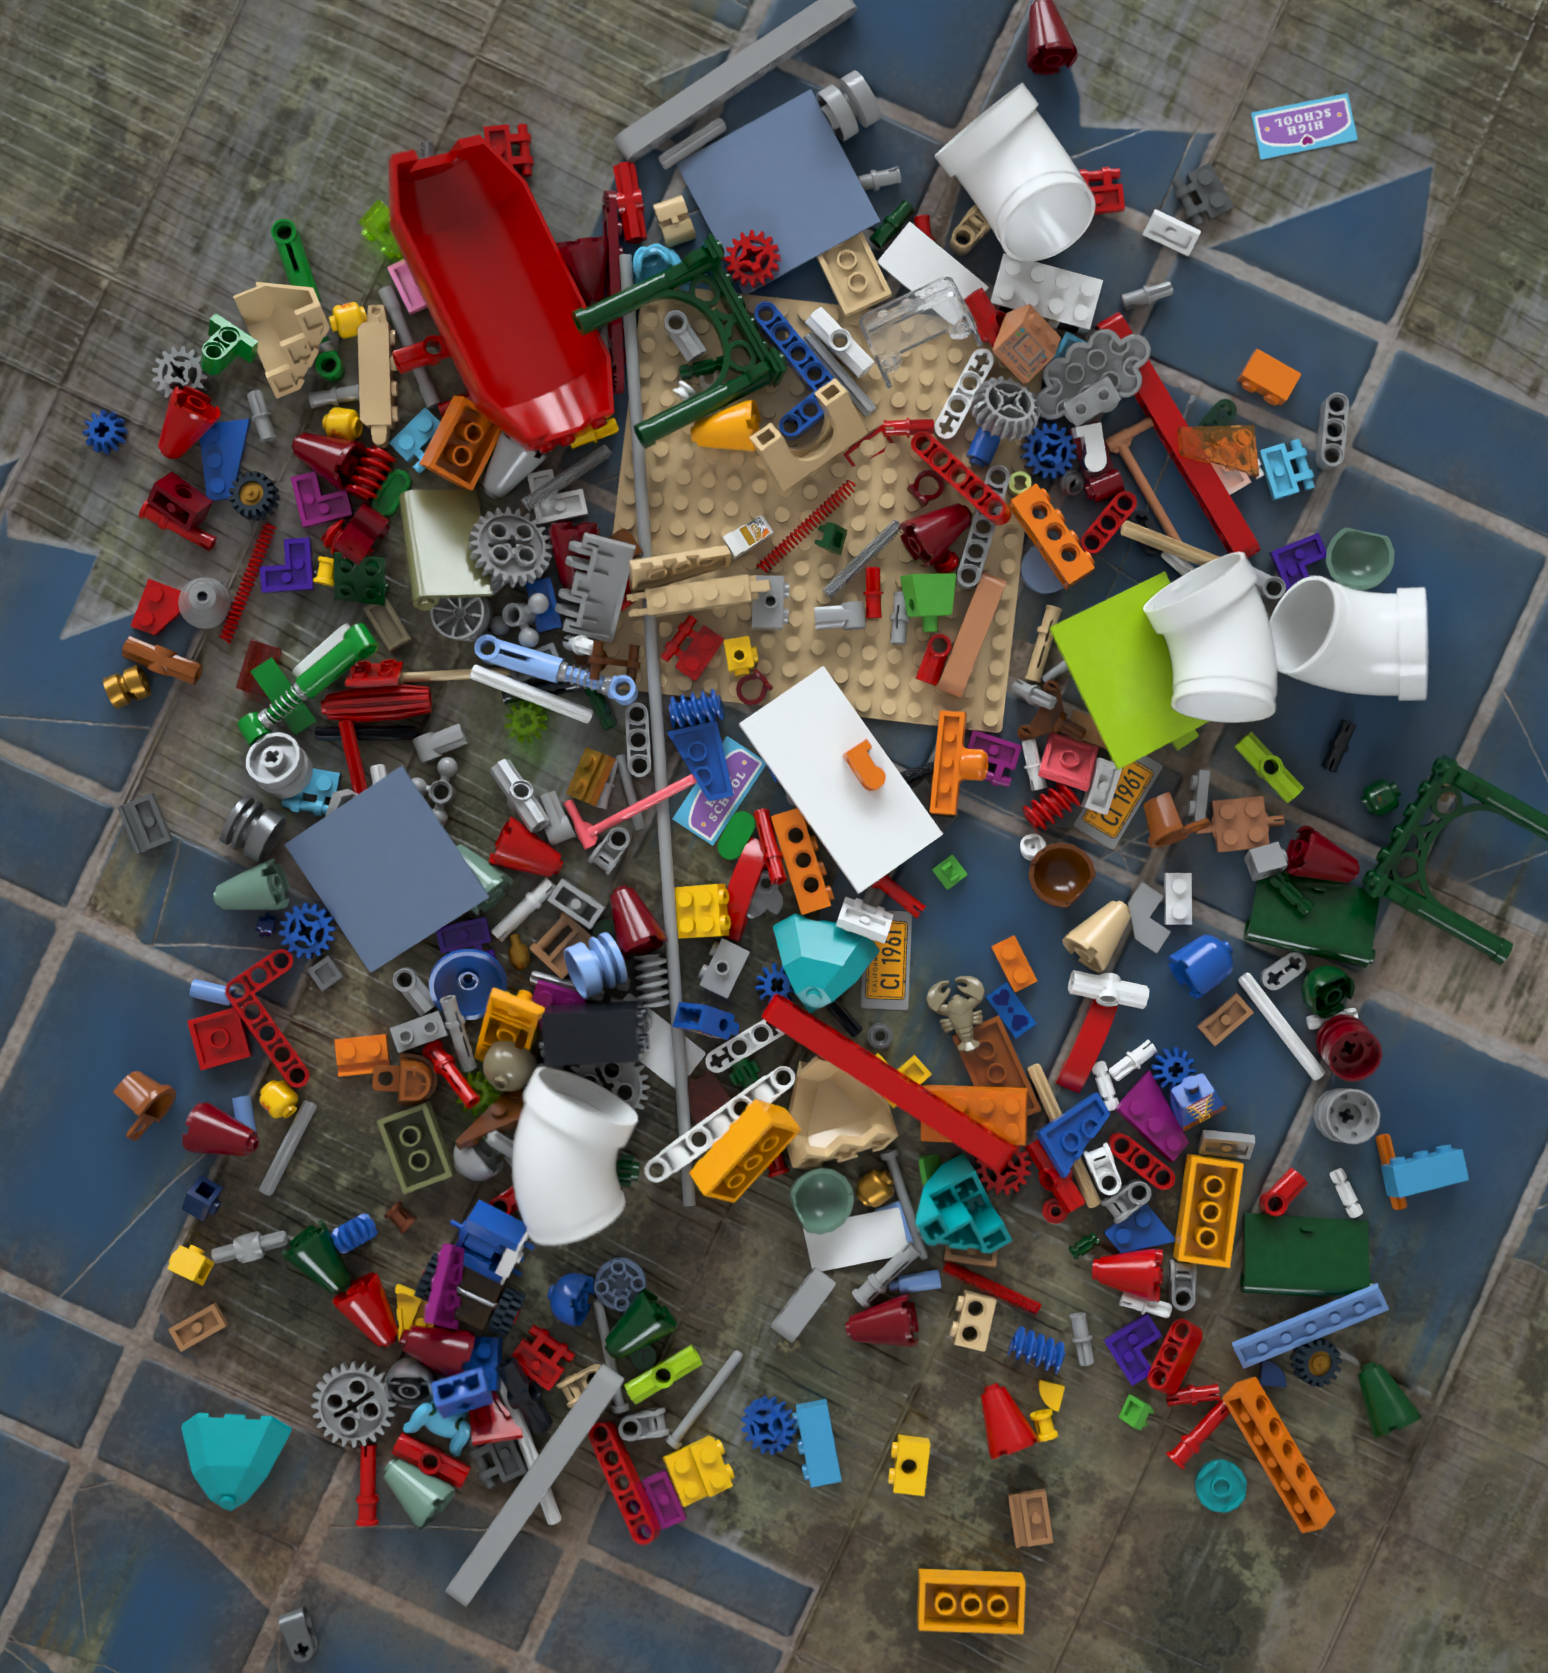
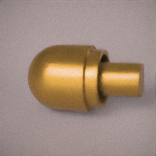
[508,934,530,970]

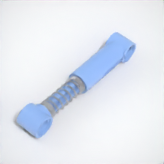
[474,634,638,705]

